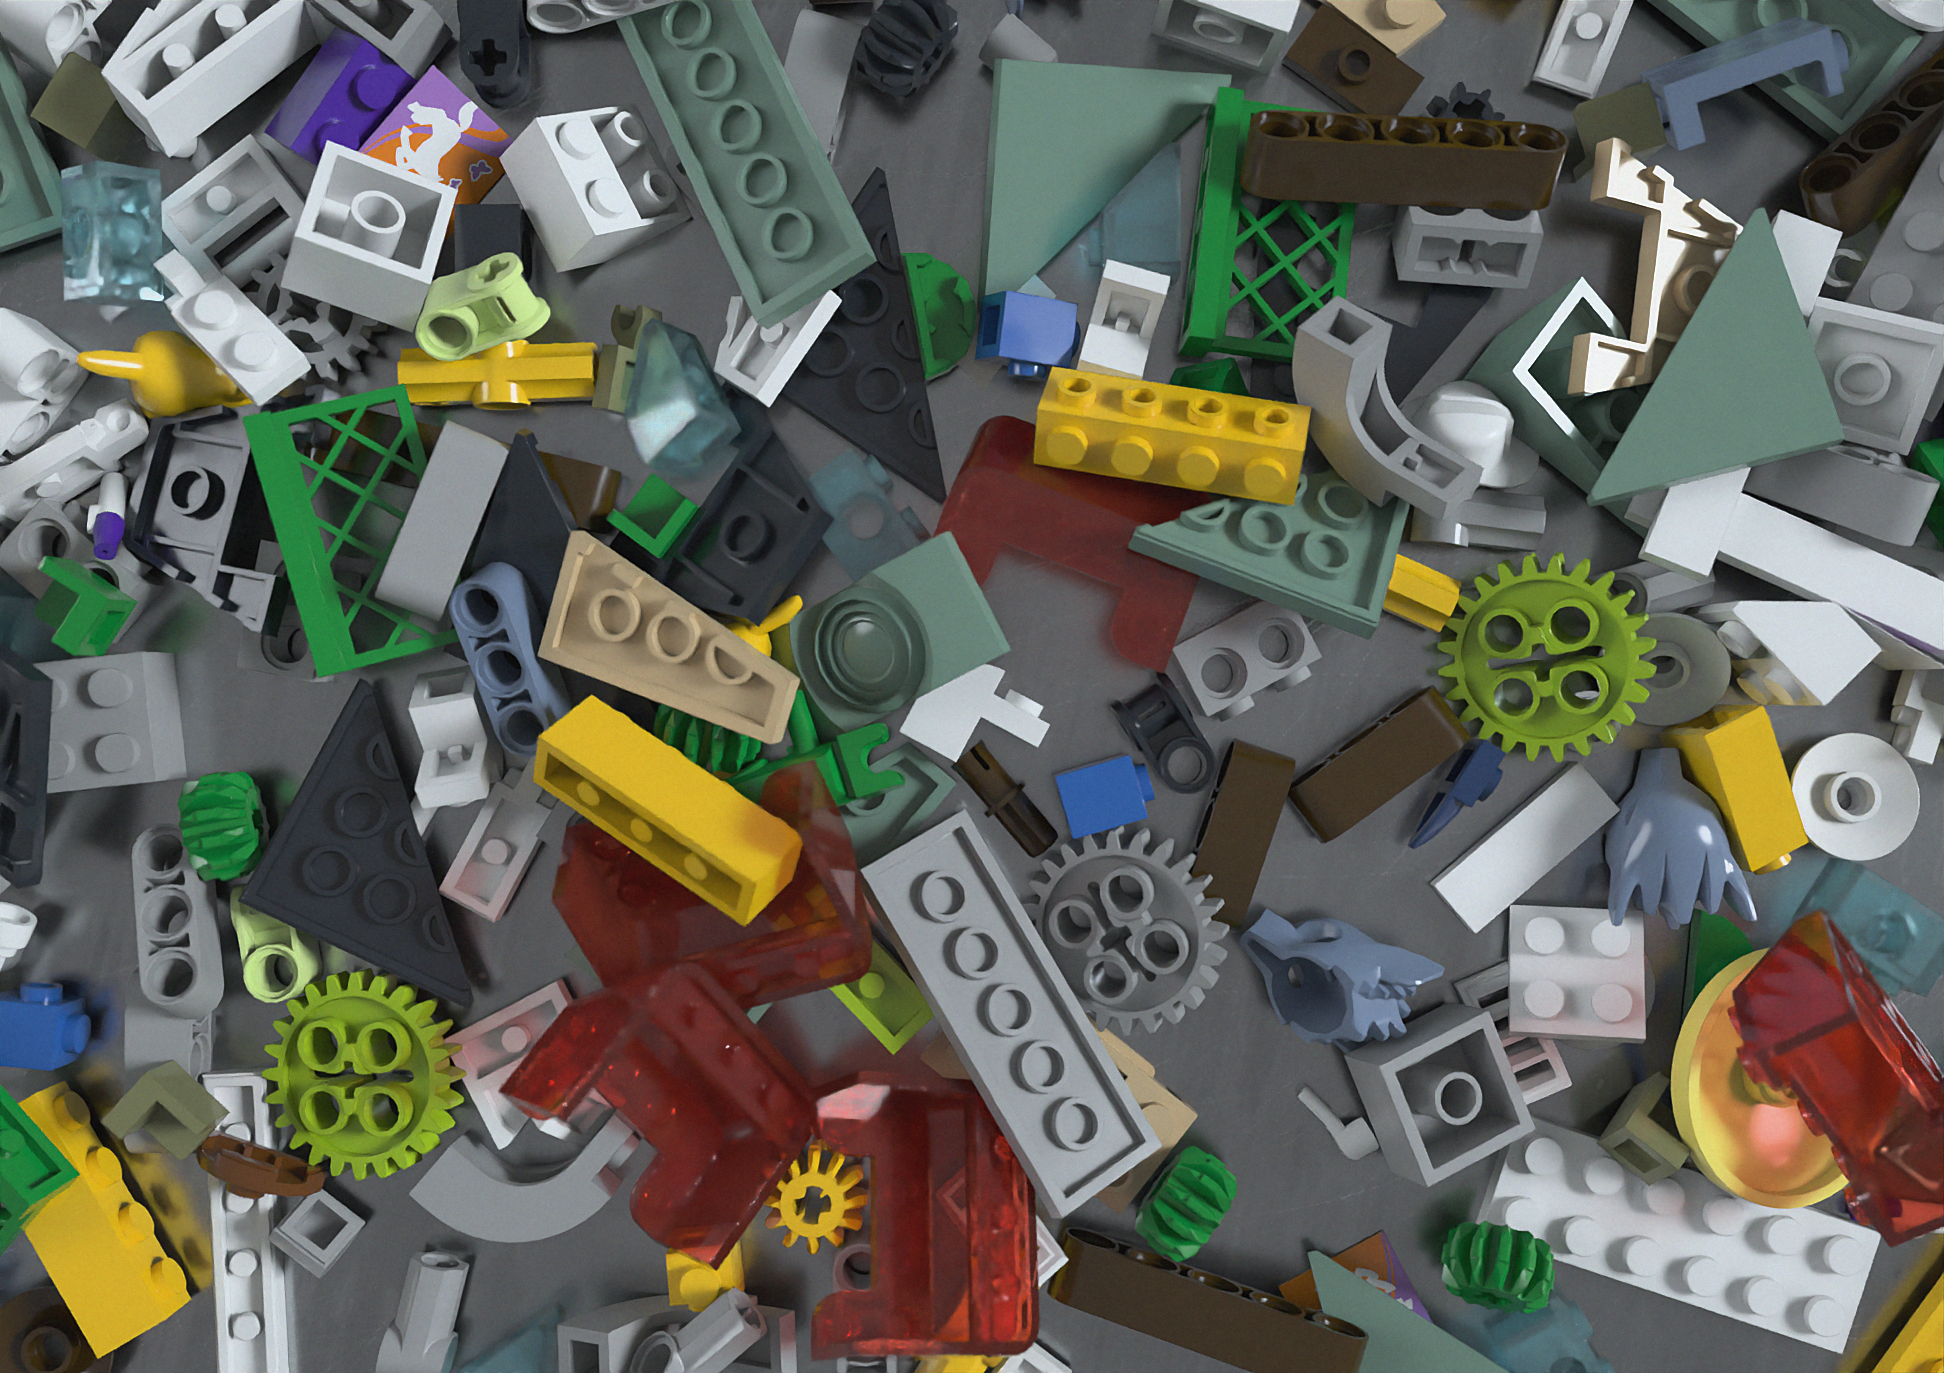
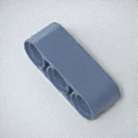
[449,562,573,757]

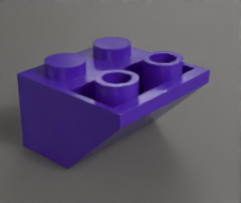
[264,26,418,170]

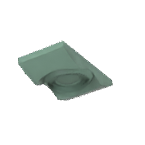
[768,531,1011,745]

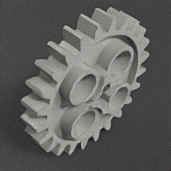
[1021,825,1229,1036]

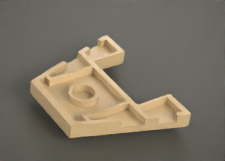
[1567,137,1743,396]

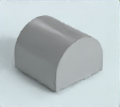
[979,13,1058,71]
[268,1189,366,1279]

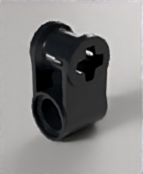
[457,0,533,109]
[1109,671,1217,794]

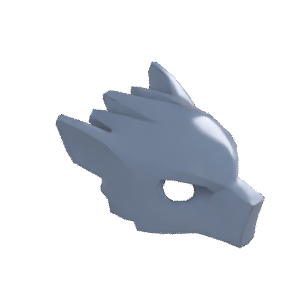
[1605,747,1758,930]
[1238,908,1445,1054]

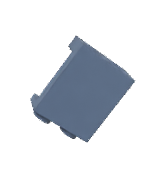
[1640,16,1849,151]

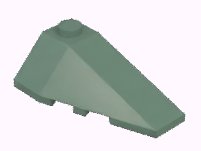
[1463,277,1650,539]

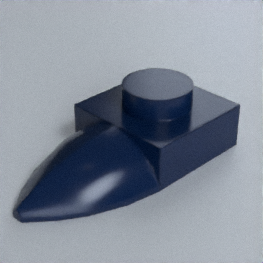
[1408,738,1506,850]

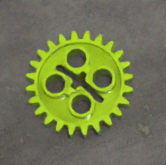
[1437,552,1657,762]
[262,968,466,1181]

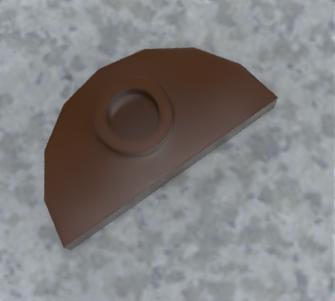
[195,1129,328,1199]

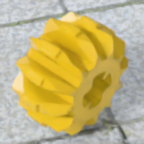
[759,1140,869,1255]

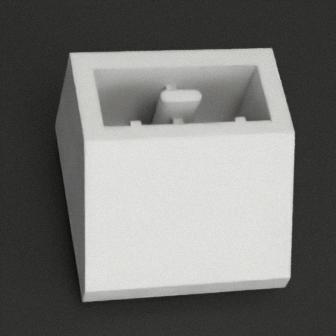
[499,103,691,273]
[1684,601,1882,706]

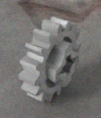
[243,250,388,383]

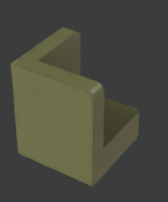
[30,52,138,166]
[1572,81,1668,182]
[101,1060,230,1160]
[1596,1071,1691,1186]

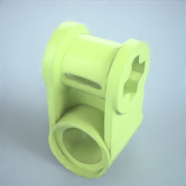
[416,253,551,361]
[230,883,323,1003]

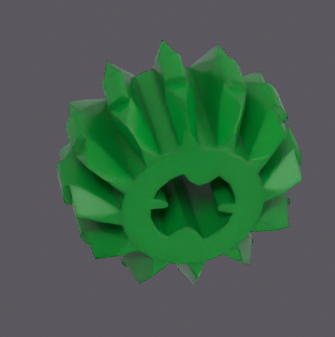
[653,703,762,774]
[177,771,271,881]
[1135,1146,1237,1263]
[1440,1220,1555,1314]

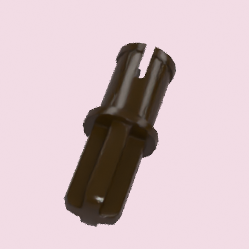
[950,740,1058,858]

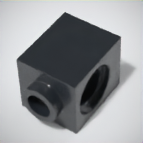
[455,204,534,294]

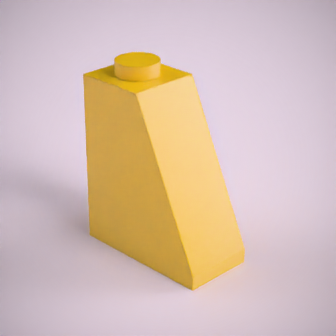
[1657,704,1809,875]

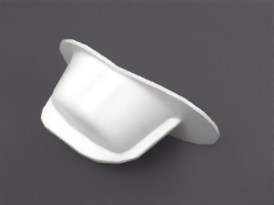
[1400,380,1539,489]

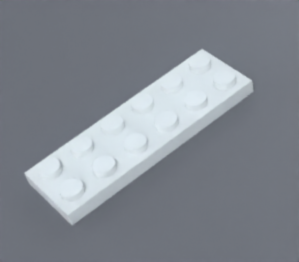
[1476,1114,1882,1354]

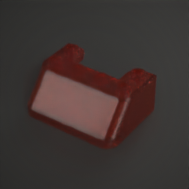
[932,415,1212,674]
[551,759,873,1031]
[1727,907,1944,1248]
[498,958,821,1271]
[811,1071,1040,1362]

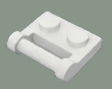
[149,134,306,292]

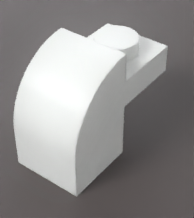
[1076,259,1170,380]
[899,664,1050,762]
[408,665,503,809]

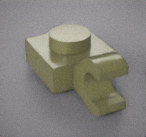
[591,305,668,423]

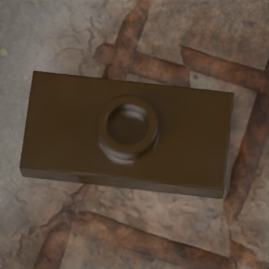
[1282,4,1425,116]

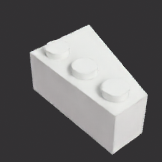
[101,0,319,157]

